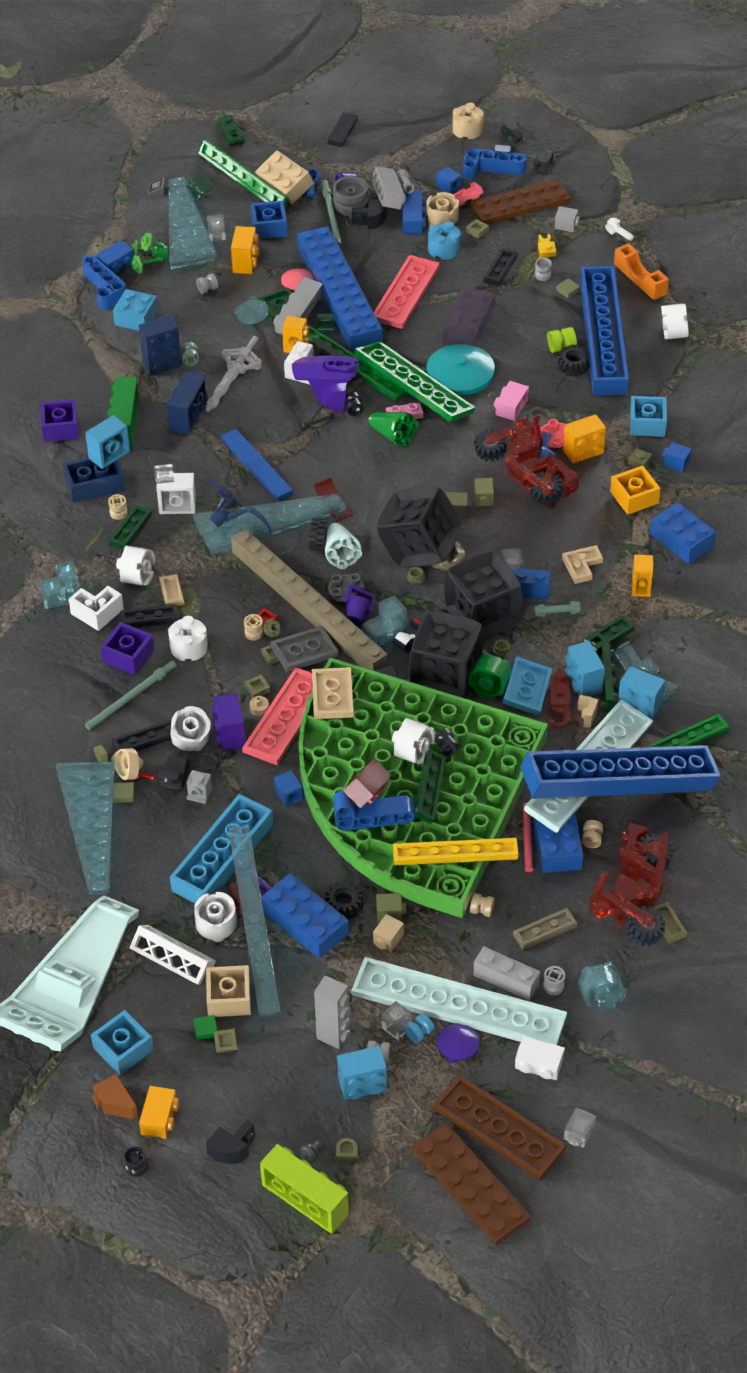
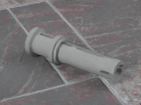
[396,169,414,193]

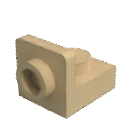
[578,695,598,729]

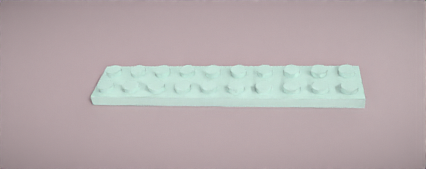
[524,699,653,833]
[351,957,567,1045]

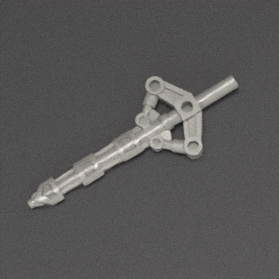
[206,336,262,412]

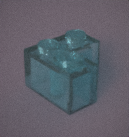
[39,561,80,609]
[363,595,407,648]

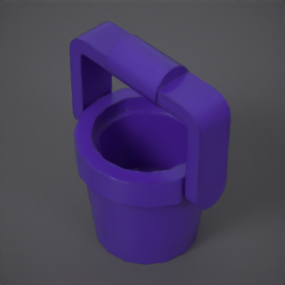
[344,584,375,626]

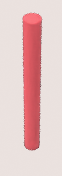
[522,803,533,872]

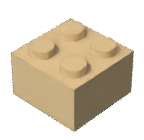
[206,965,251,1017]

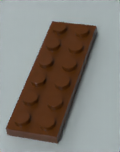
[470,179,571,224]
[433,1075,566,1181]
[411,1123,531,1245]

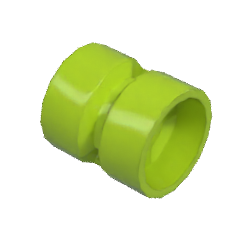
[547,327,577,353]

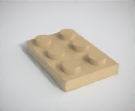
[312,667,354,719]

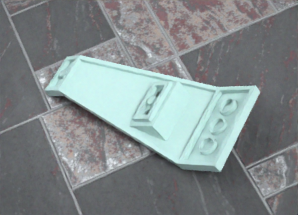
[0,896,139,1051]

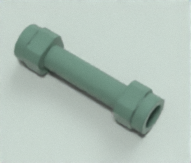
[534,601,580,617]

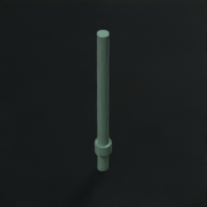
[322,180,342,247]
[85,660,177,730]

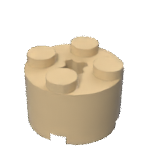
[453,103,484,139]
[426,192,459,226]

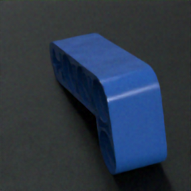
[463,149,527,180]
[82,255,126,309]
[333,791,415,831]

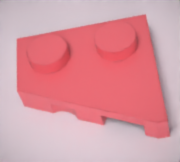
[453,182,483,206]

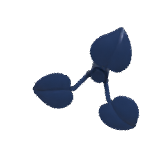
[205,477,272,535]

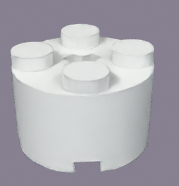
[661,304,688,340]
[116,546,155,585]
[168,616,208,661]
[171,706,211,751]
[392,718,435,764]
[194,892,237,942]

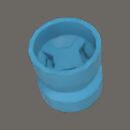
[405,1013,435,1043]

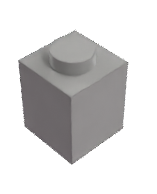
[555,206,580,232]

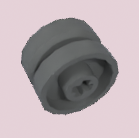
[333,176,368,216]

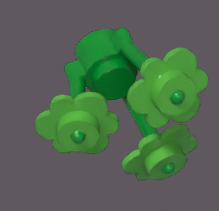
[131,233,168,274]

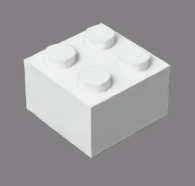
[157,473,196,514]

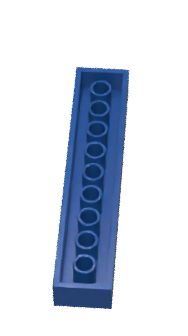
[297,226,382,352]
[580,266,629,395]
[521,745,721,799]

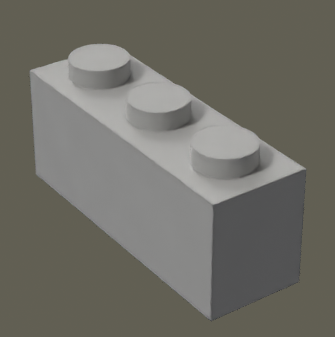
[473,946,540,1001]

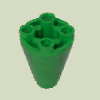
[368,412,419,447]

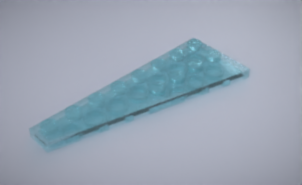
[169,177,217,269]
[193,493,346,555]
[56,761,115,895]

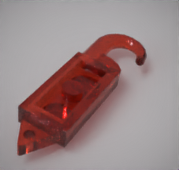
[548,667,571,729]

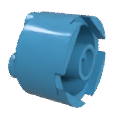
[428,222,461,260]

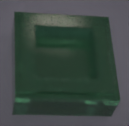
[317,314,335,330]

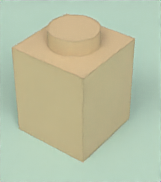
[373,914,404,952]

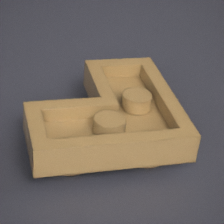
[562,545,603,584]

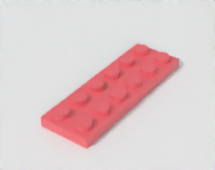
[374,255,440,329]
[242,667,313,766]

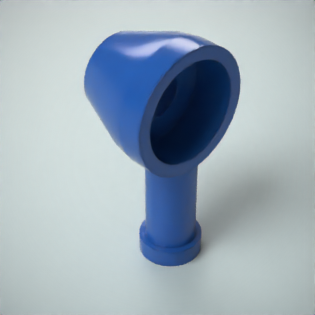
[307,168,320,198]
[537,432,555,464]

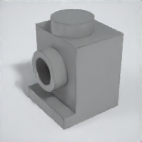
[187,770,212,804]

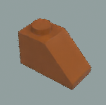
[92,1074,138,1119]

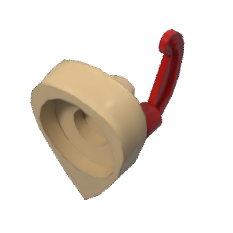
[111,748,157,780]

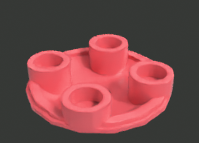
[281,268,314,293]
[538,419,565,448]

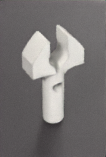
[605,218,634,241]

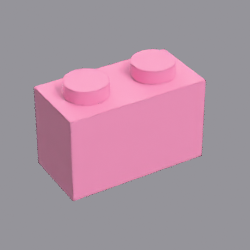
[494,381,529,421]

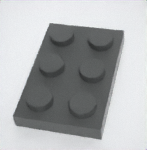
[271,626,338,672]

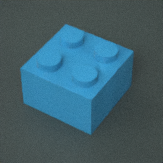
[113,289,158,331]
[630,396,667,437]
[85,415,130,469]
[565,641,605,697]
[618,666,665,720]
[91,1010,154,1075]
[337,1046,387,1100]

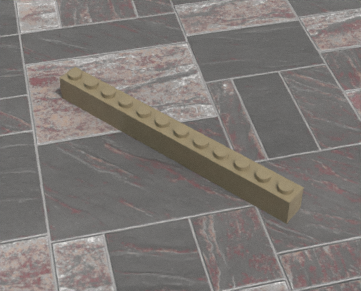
[231,529,388,671]

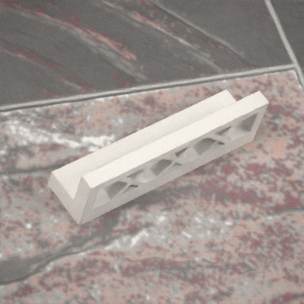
[130,925,216,985]

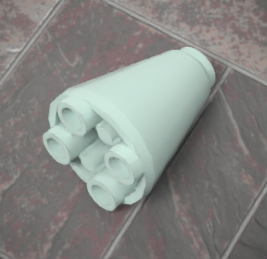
[325,523,362,569]

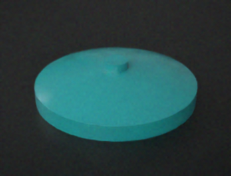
[427,344,495,396]

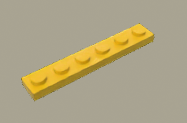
[393,838,518,865]

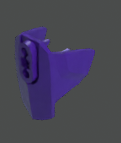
[292,356,359,412]

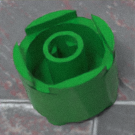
[468,654,511,699]

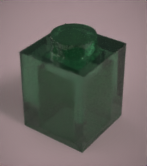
[186,171,214,200]

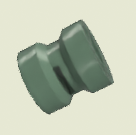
[181,342,199,366]

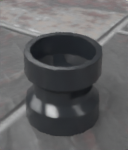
[345,392,364,416]
[435,728,460,756]
[124,1146,147,1177]

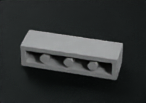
[372,166,406,209]
[273,277,323,335]
[314,976,351,1049]

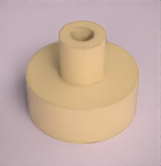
[249,696,269,716]

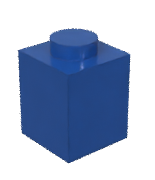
[436,167,461,194]
[662,442,692,473]
[274,771,303,807]

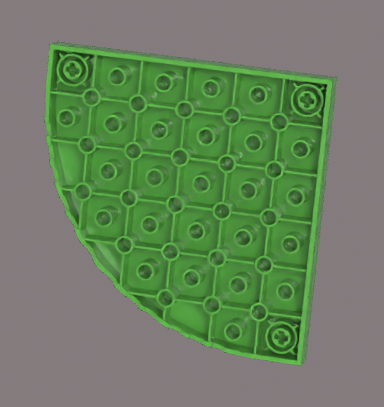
[299,658,548,918]

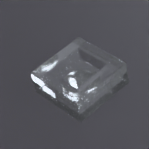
[154,464,174,484]

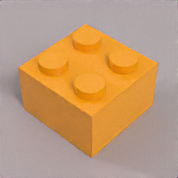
[231,226,259,274]
[563,414,606,463]
[610,466,661,515]

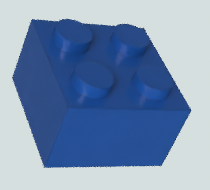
[251,201,287,239]

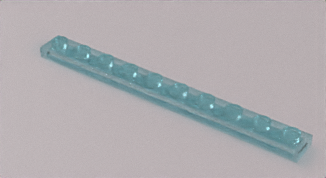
[228,825,280,1017]

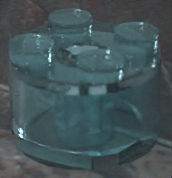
[578,963,626,1012]

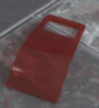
[314,478,353,521]

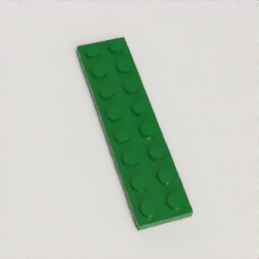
[354,341,475,422]

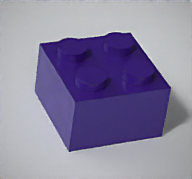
[41,399,79,442]
[101,622,155,675]
[211,693,245,751]

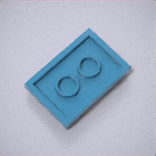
[502,656,552,716]

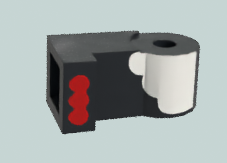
[393,616,422,652]

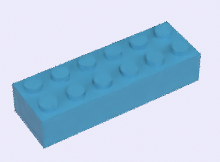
[170,794,273,903]

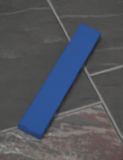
[221,429,293,501]

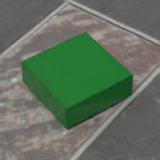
[194,1015,217,1040]

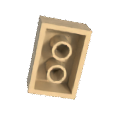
[255,150,314,205]

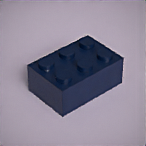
[139,315,182,376]
[166,370,208,434]
[62,457,125,503]

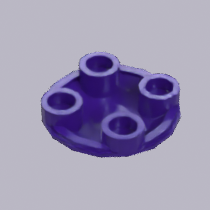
[437,1023,480,1063]

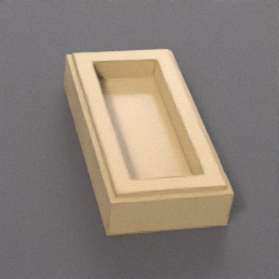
[159,574,184,606]

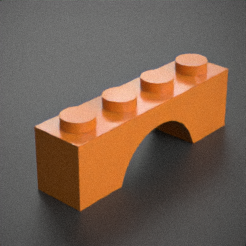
[614,243,669,300]

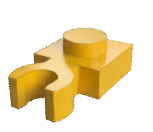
[538,234,556,258]

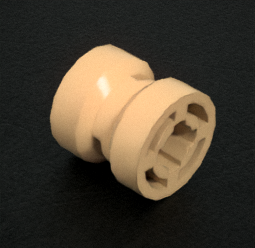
[108,494,128,520]
[244,614,263,640]
[581,820,603,848]
[470,893,495,917]

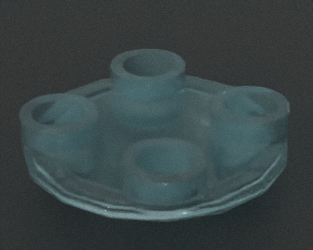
[235,297,269,324]

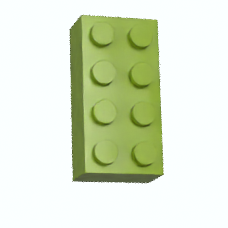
[260,1144,349,1234]

